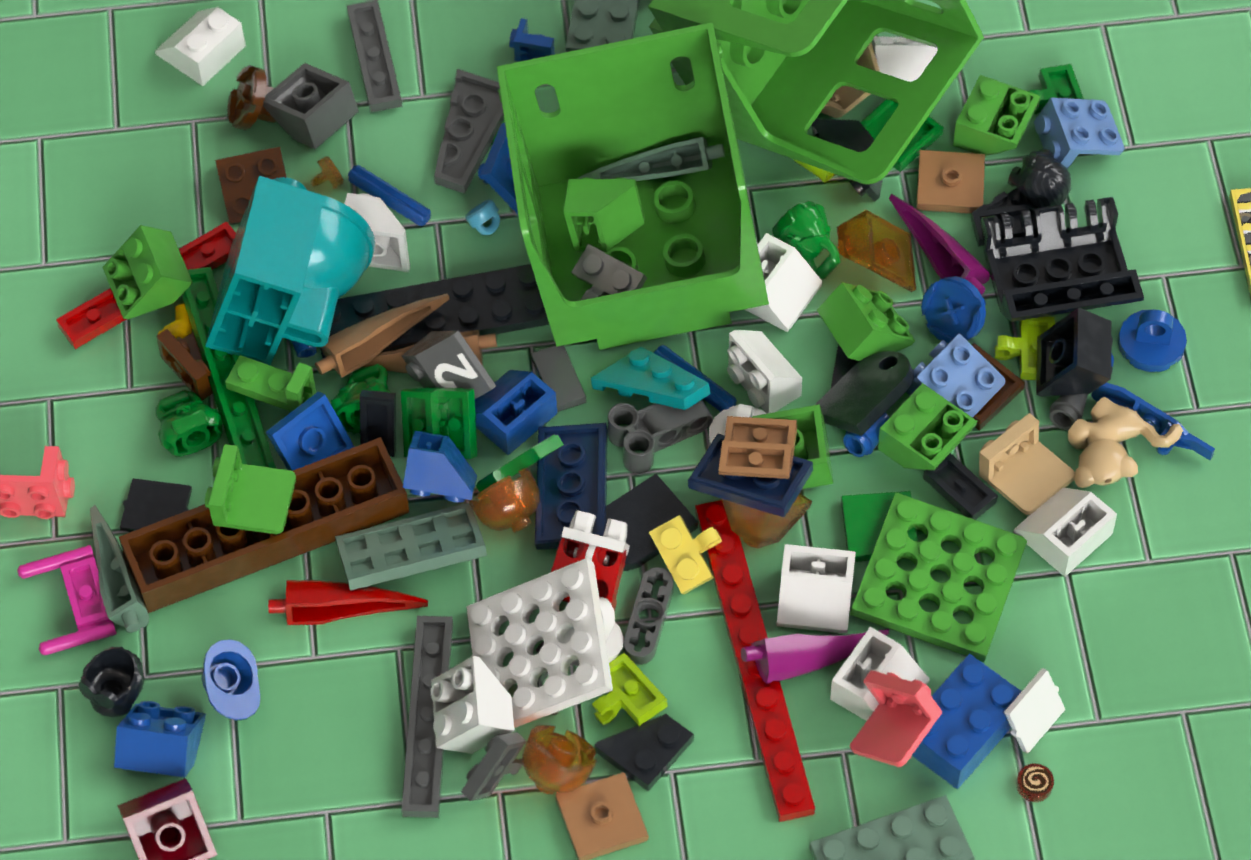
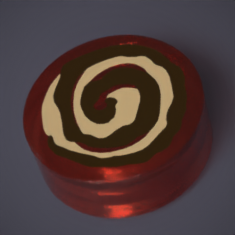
[1016,763,1054,802]

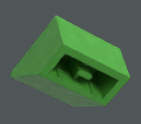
[953,75,1041,156]
[564,177,645,251]
[102,225,193,319]
[817,282,915,361]
[878,383,977,470]

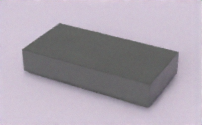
[531,345,586,412]

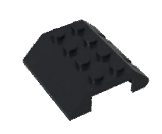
[981,197,1144,322]

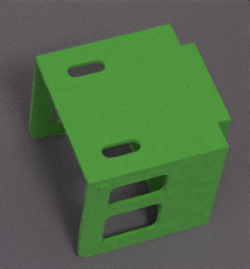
[648,0,984,184]
[497,22,769,350]

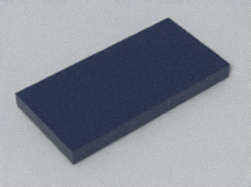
[535,423,608,550]

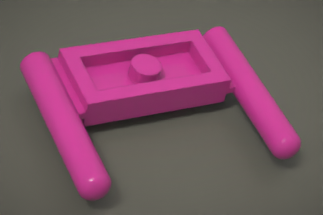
[17,545,117,656]

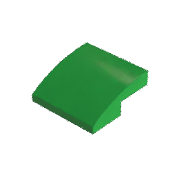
[401,388,478,459]

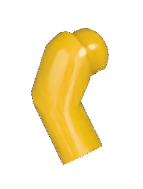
[157,304,192,339]

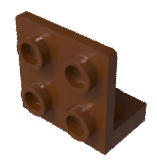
[215,147,287,224]
[156,329,213,401]

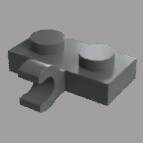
[571,244,647,301]
[461,732,527,801]

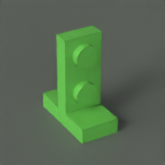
[225,355,316,414]

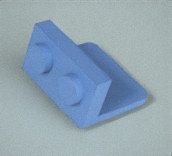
[1034,98,1125,169]
[906,333,1005,418]

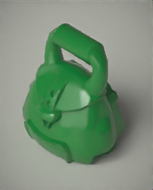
[772,201,841,279]
[331,364,390,434]
[156,390,223,457]

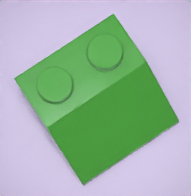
[752,404,834,489]

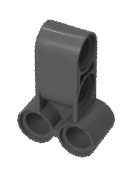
[608,400,713,474]

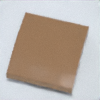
[718,416,797,479]

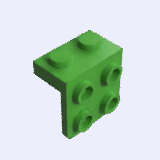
[205,444,296,534]

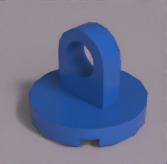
[921,276,986,343]
[1118,309,1187,372]

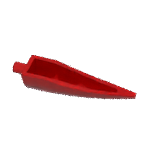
[268,580,428,625]

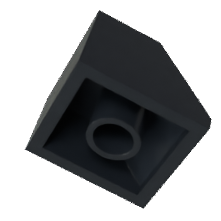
[1036,307,1113,397]

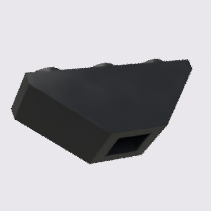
[812,119,883,202]

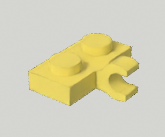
[649,515,723,595]

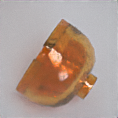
[469,468,540,533]
[522,725,597,794]

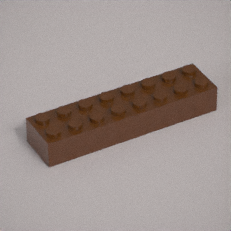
[119,437,410,613]

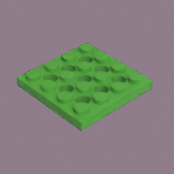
[850,493,1027,662]

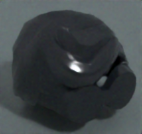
[1008,149,1071,208]
[78,647,144,717]

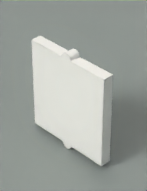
[1004,668,1065,753]

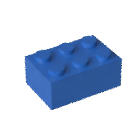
[912,653,1022,790]

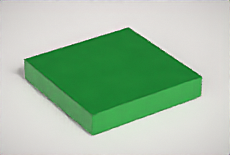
[860,99,944,172]
[841,491,918,562]

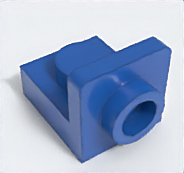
[509,18,555,62]

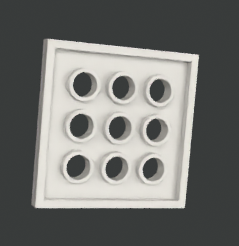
[466,558,613,728]

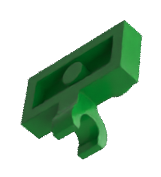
[1028,64,1084,115]

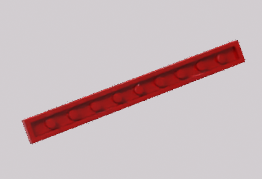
[695,499,815,822]

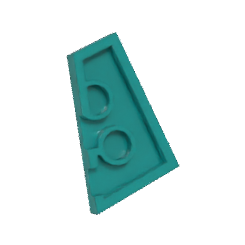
[591,346,711,410]

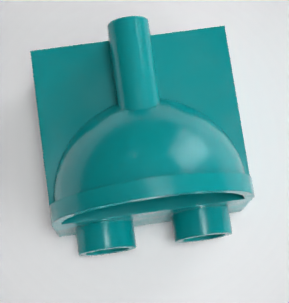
[205,176,375,365]

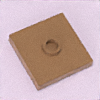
[916,150,985,214]
[555,772,649,860]

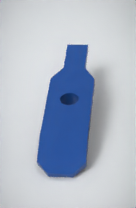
[1091,383,1215,461]

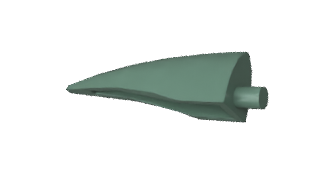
[578,137,725,181]
[90,505,150,633]

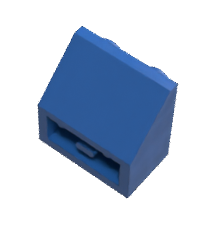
[475,370,557,455]
[403,431,477,503]
[114,701,206,778]

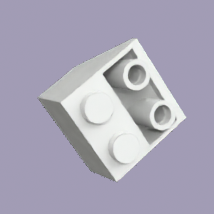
[744,233,823,333]
[727,330,802,414]
[1013,487,1117,577]
[777,544,856,634]
[830,627,929,721]
[431,656,514,754]

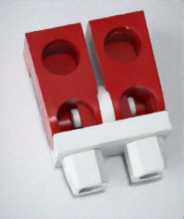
[551,510,630,612]

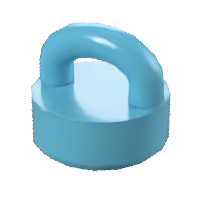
[465,199,500,235]

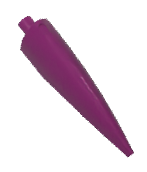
[889,194,990,295]
[741,629,889,683]

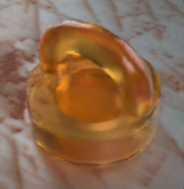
[311,156,344,189]

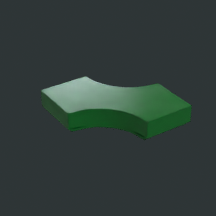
[475,434,564,496]

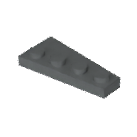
[434,69,504,194]

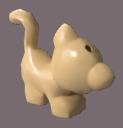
[1068,397,1183,488]

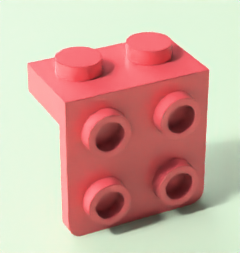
[0,446,75,519]
[850,670,942,767]

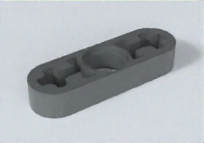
[624,567,673,665]

